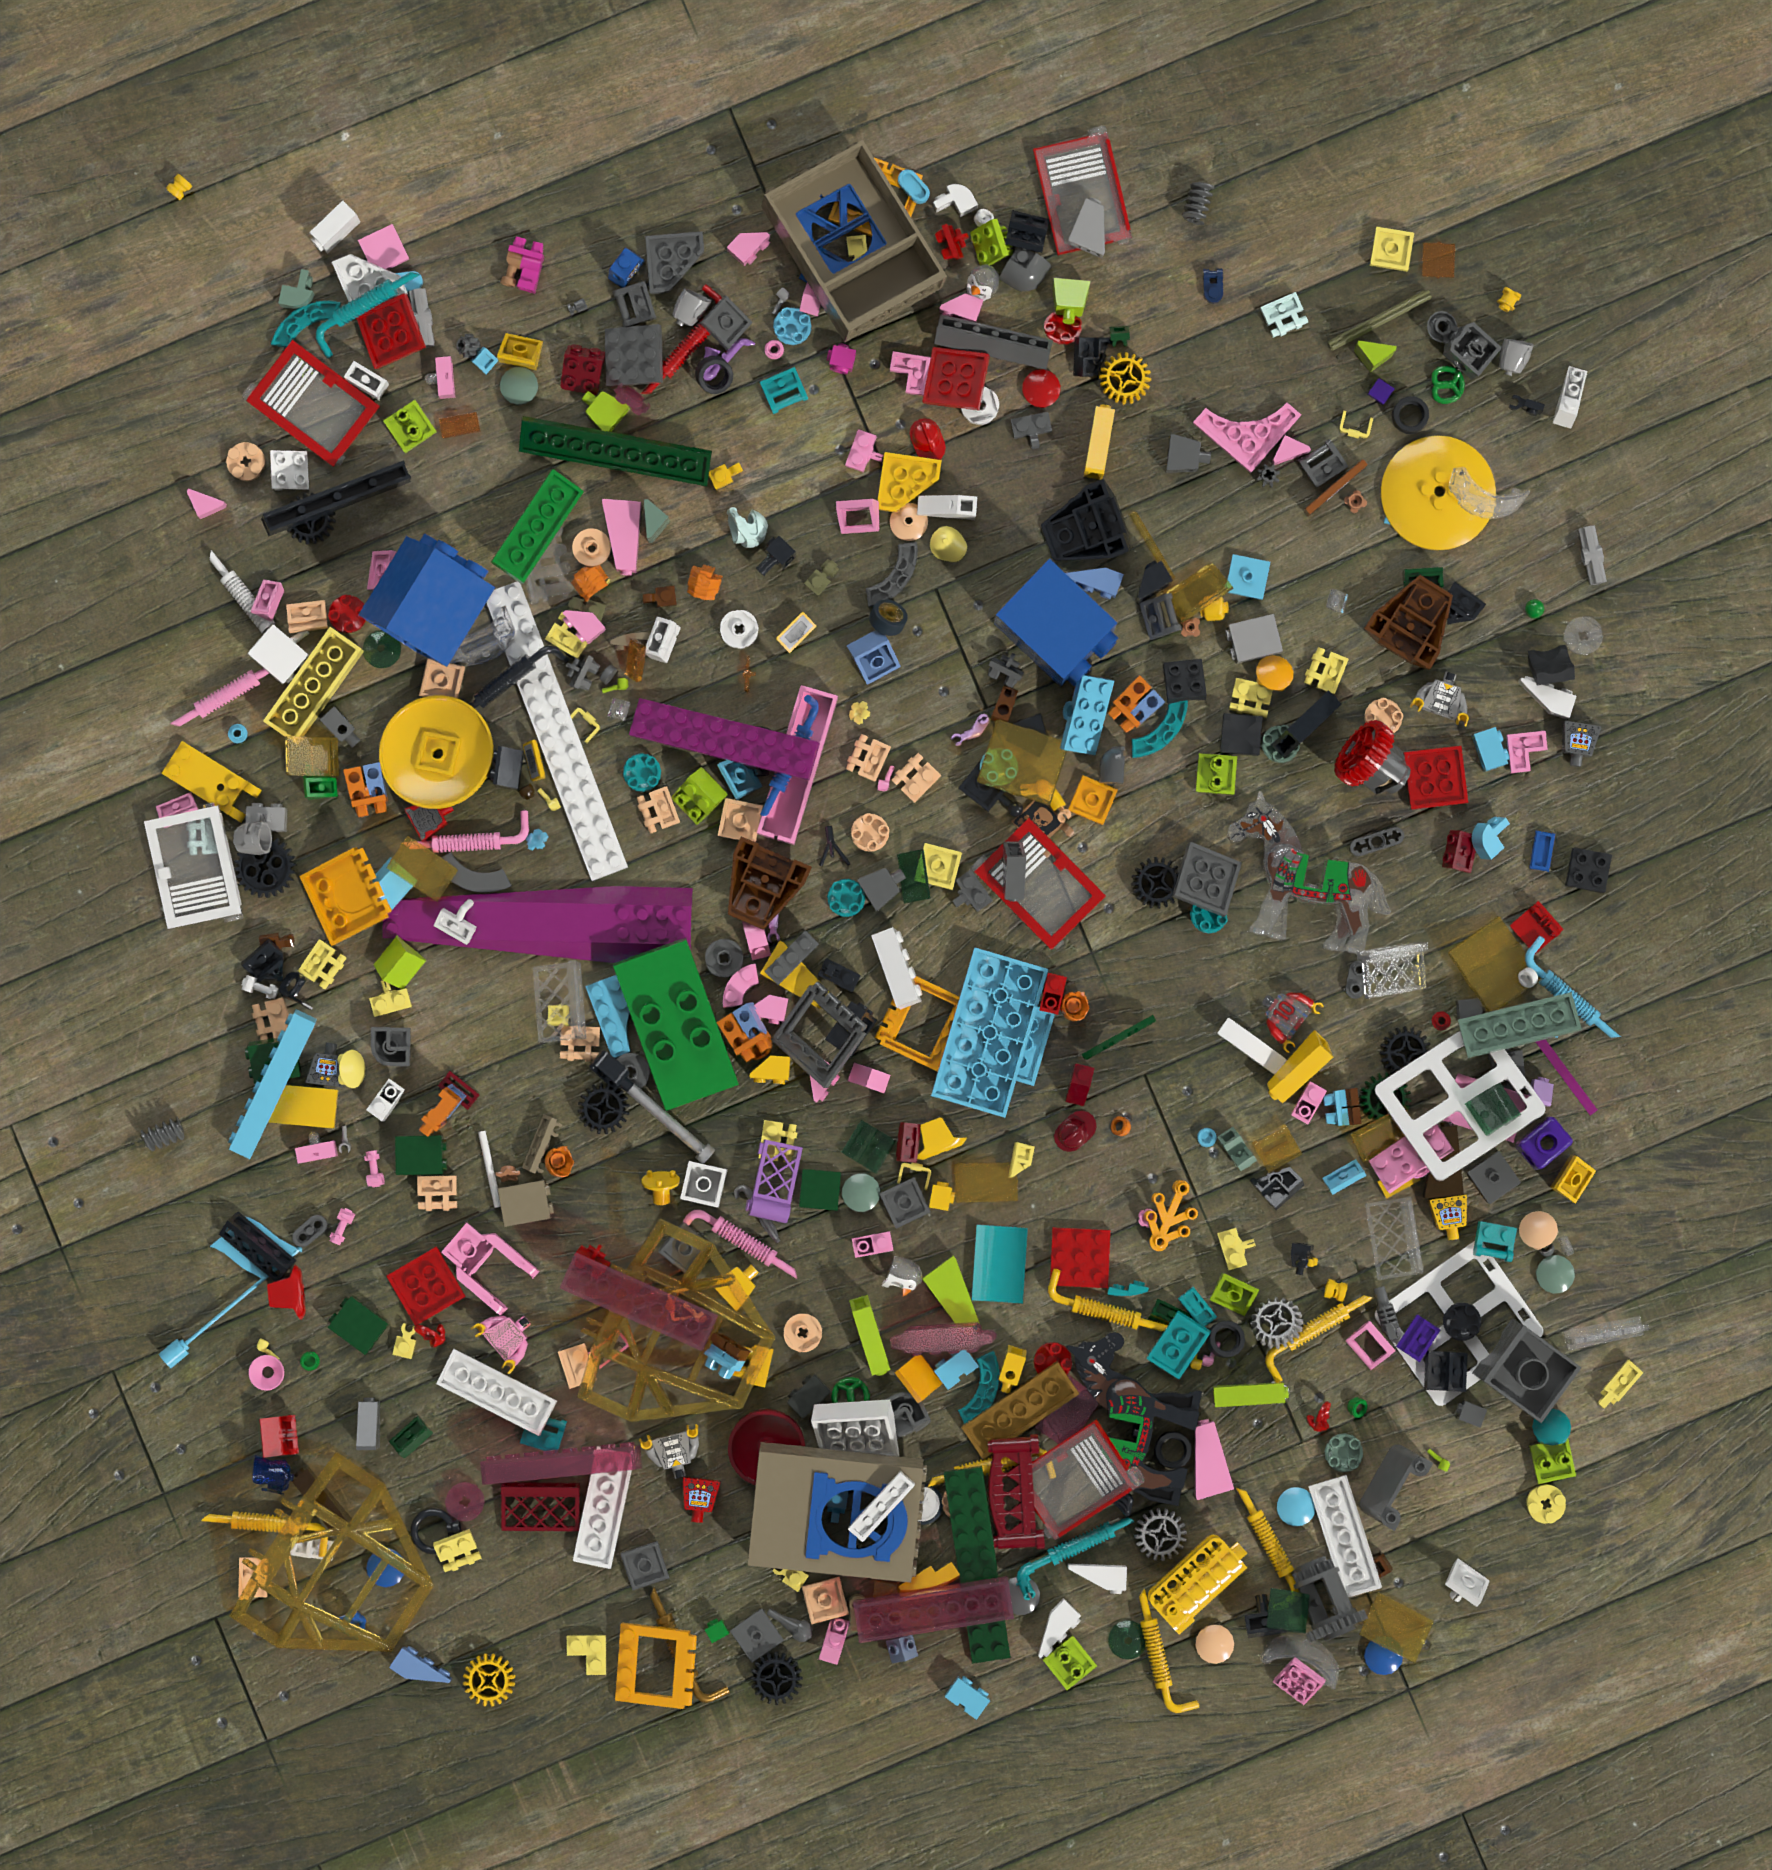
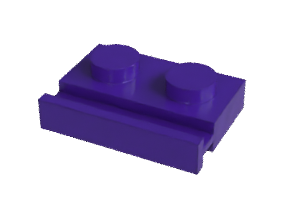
[1395,1314,1441,1362]

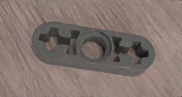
[1349,827,1404,857]

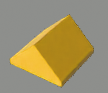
[497,333,543,370]
[1550,1155,1596,1204]

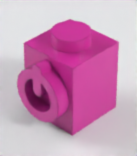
[827,344,856,374]

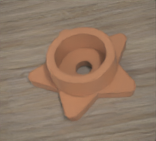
[495,1166,520,1182]

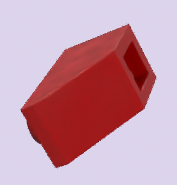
[1039,973,1067,1015]

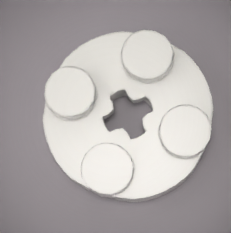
[961,386,999,425]
[720,610,759,649]

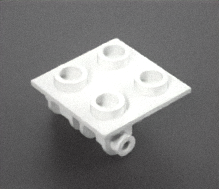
[270,450,309,491]

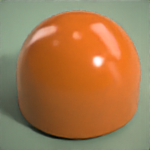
[1111,1116,1131,1136]

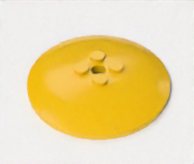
[1381,436,1496,550]
[379,695,494,809]

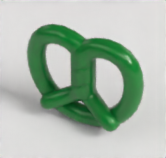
[1431,366,1465,404]
[831,1377,870,1403]

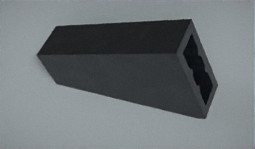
[1271,690,1342,759]

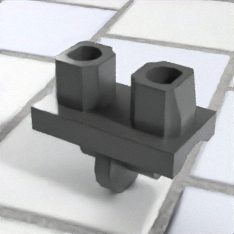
[988,653,1024,688]
[566,655,600,690]

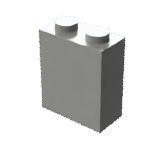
[1225,614,1283,664]

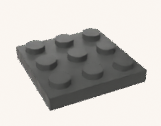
[605,324,663,387]
[1172,842,1242,917]

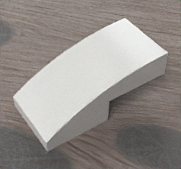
[291,1536,335,1561]

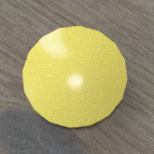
[337,1050,366,1088]

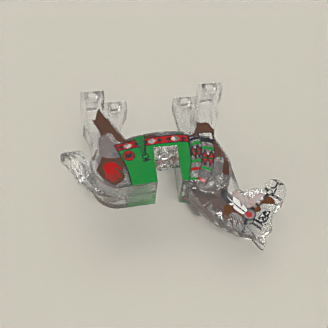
[1227,791,1391,955]

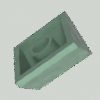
[644,499,670,543]

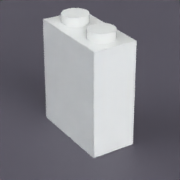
[310,201,360,254]
[247,624,308,684]

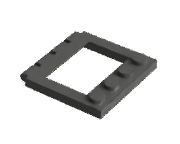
[771,981,867,1088]

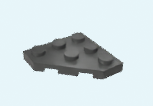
[645,231,704,294]

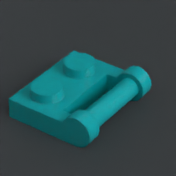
[760,367,808,414]
[1473,1221,1517,1262]
[520,1418,567,1455]

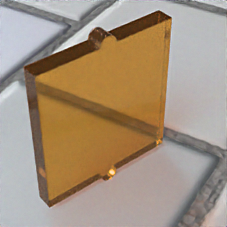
[1422,241,1455,279]

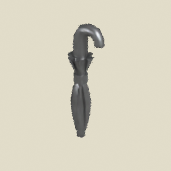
[734,1184,780,1243]

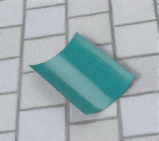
[972,1225,1028,1304]

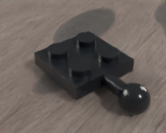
[958,760,1023,817]

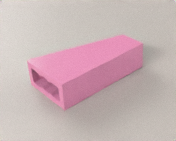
[602,499,642,576]
[1194,1419,1234,1500]

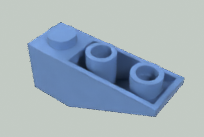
[1065,568,1124,599]
[389,1646,452,1683]

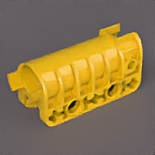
[1147,1534,1247,1635]

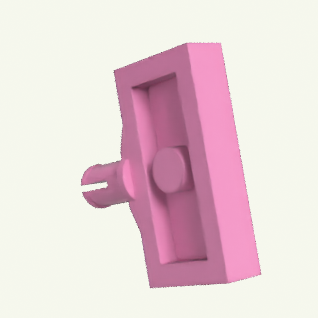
[845,429,884,473]

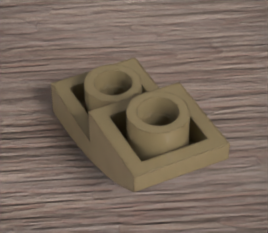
[610,632,650,651]

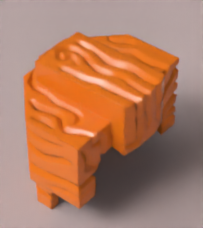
[687,564,723,600]
[571,565,609,602]

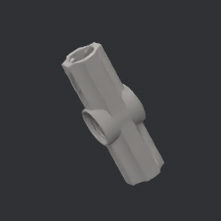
[409,288,435,348]
[1578,525,1607,586]

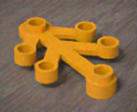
[1144,1180,1198,1251]

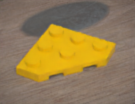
[878,452,942,512]

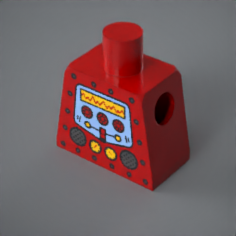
[683,1476,721,1523]

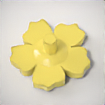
[849,701,870,725]

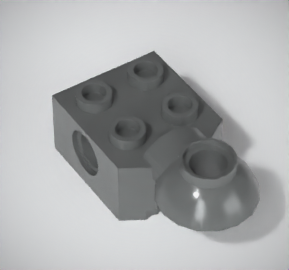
[1427,311,1502,380]

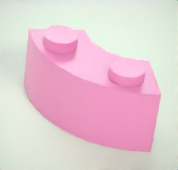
[723,964,759,1009]

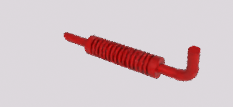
[641,284,722,394]

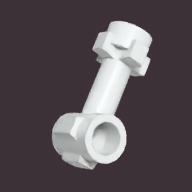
[241,975,279,999]

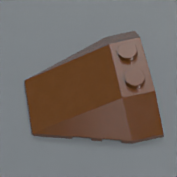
[1364,575,1453,670]
[728,836,812,930]

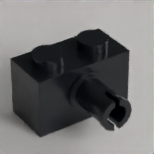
[756,536,796,576]
[1244,1594,1287,1638]

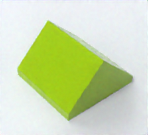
[1354,340,1397,372]
[374,935,427,989]
[1210,1273,1259,1316]

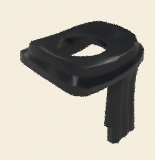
[279,972,313,1010]

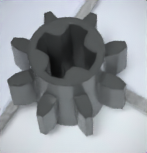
[456,334,480,358]
[1256,464,1280,488]

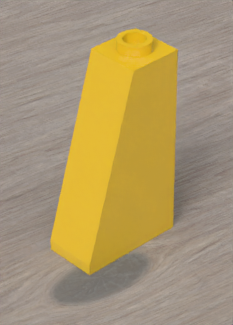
[1083,404,1115,480]
[760,941,829,1009]
[1267,1030,1333,1103]

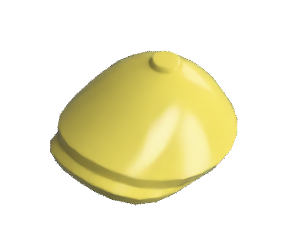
[930,526,967,562]

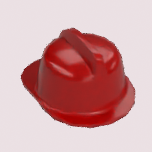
[909,418,946,460]

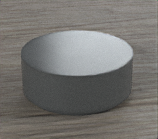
[600,665,617,684]

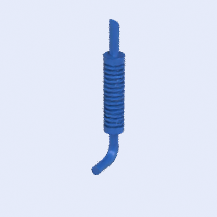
[760,695,819,816]

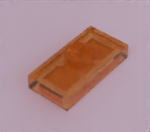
[439,412,481,439]
[625,639,646,682]

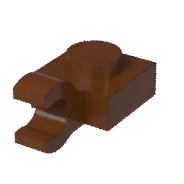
[643,586,677,608]
[259,933,295,950]

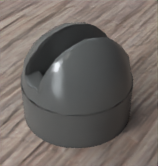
[1539,1243,1554,1257]

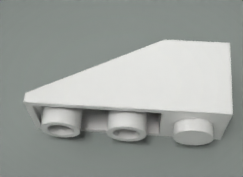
[1553,366,1587,429]
[917,495,977,520]
[1518,676,1576,720]
[1038,1598,1081,1658]

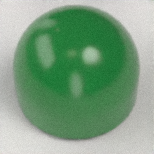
[1525,599,1545,619]
[1347,1397,1368,1418]

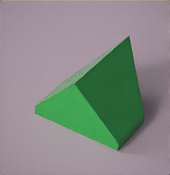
[303,762,338,800]

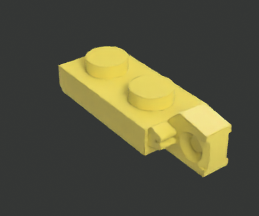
[1597,1360,1643,1409]

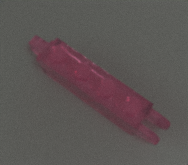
[890,1322,997,1356]

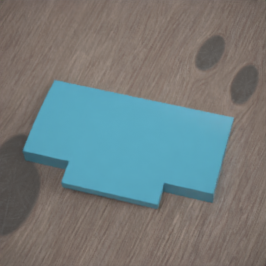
[931,947,1055,1118]

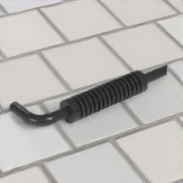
[469,645,569,709]

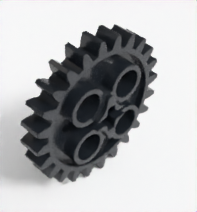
[234,836,297,898]

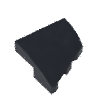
[1073,337,1112,377]
[1250,1167,1305,1210]

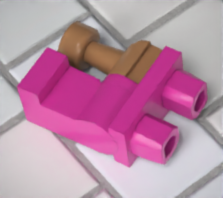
[500,236,544,294]

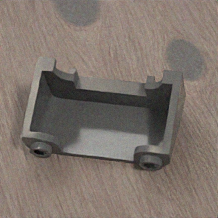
[1359,1444,1433,1531]

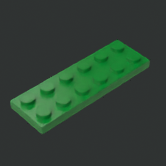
[491,469,584,584]

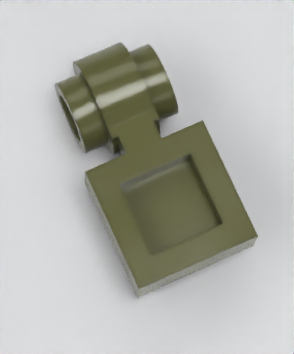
[804,559,840,597]
[567,597,606,622]

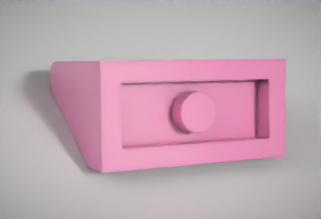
[836,499,879,534]
[1345,1321,1395,1370]

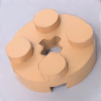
[226,442,266,481]
[784,1314,822,1352]

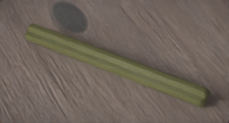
[1328,289,1432,350]

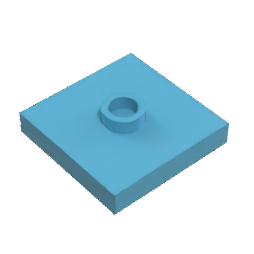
[1225,554,1270,600]

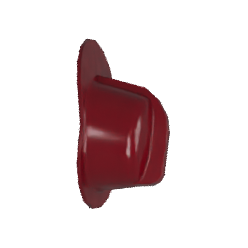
[1054,1111,1097,1152]

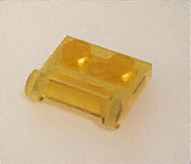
[1252,1124,1302,1173]

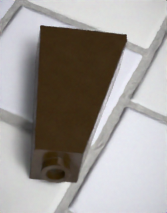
[1423,1122,1464,1199]
[292,1468,354,1537]

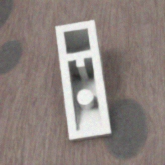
[1068,1563,1127,1594]

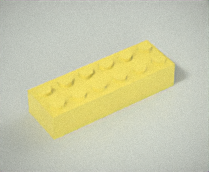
[263,627,364,745]

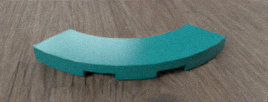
[271,301,341,349]
[1131,700,1188,758]
[958,1350,999,1424]

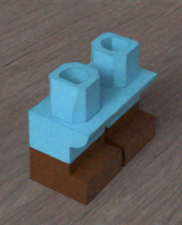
[1323,1088,1362,1126]
[704,1333,751,1379]

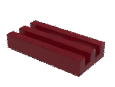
[438,1071,480,1110]

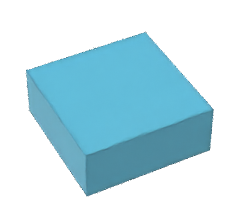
[471,347,498,374]

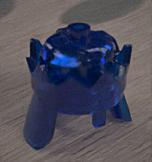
[252,1454,294,1496]

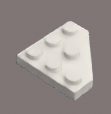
[332,254,408,305]

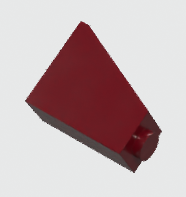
[1065,1063,1095,1106]

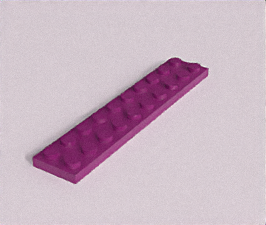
[629,698,820,780]

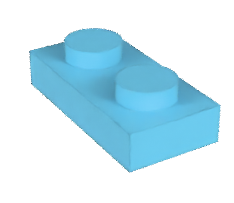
[1322,1159,1366,1195]

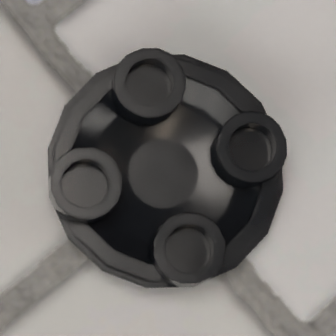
[1443,1303,1481,1341]

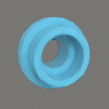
[228,724,248,743]

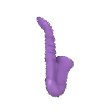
[703,338,755,381]

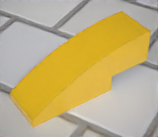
[898,1562,960,1593]

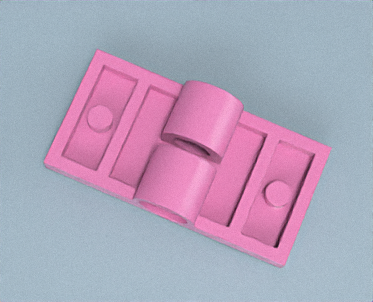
[1369,1124,1454,1193]

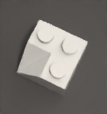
[680,1161,727,1207]

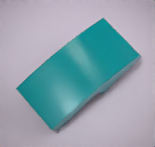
[1107,1280,1149,1296]

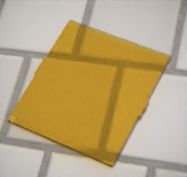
[977,720,1067,805]
[1448,916,1541,1012]

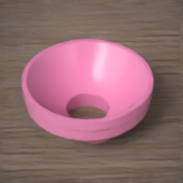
[249,1355,284,1390]

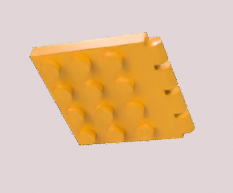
[299,847,392,946]

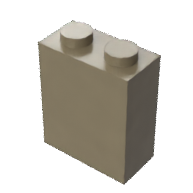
[498,1180,554,1227]

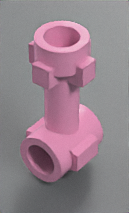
[364,1150,385,1188]
[329,1208,355,1245]

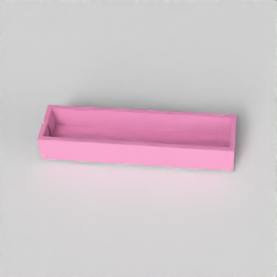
[757,685,838,845]

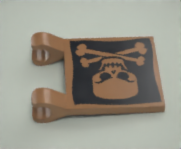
[1011,796,1074,859]

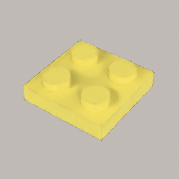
[1370,227,1414,272]
[915,843,962,890]

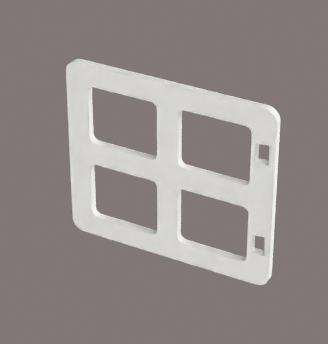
[1375,1031,1545,1181]
[1375,1241,1543,1406]

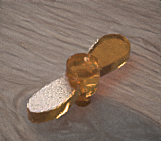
[743,656,756,692]

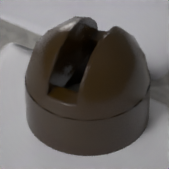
[518,783,535,800]

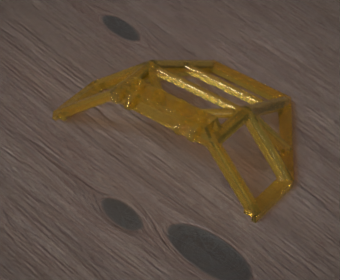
[577,1218,775,1422]
[229,1452,435,1652]

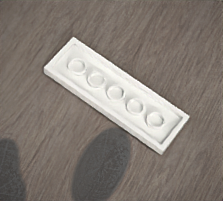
[436,1349,557,1436]
[573,1446,635,1569]
[1308,1475,1382,1597]

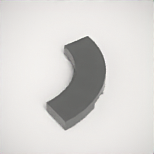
[866,542,918,607]
[434,852,512,893]

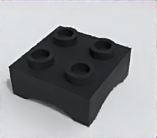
[1528,645,1575,686]
[1163,659,1207,704]
[1220,713,1263,756]
[1565,847,1612,893]

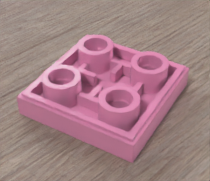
[358,224,409,270]
[1273,1657,1326,1705]

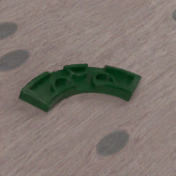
[1082,1015,1156,1060]

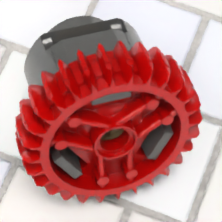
[1334,720,1411,794]

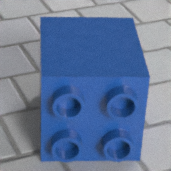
[359,534,495,667]
[994,559,1119,687]

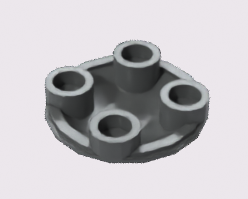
[1002,1577,1040,1615]

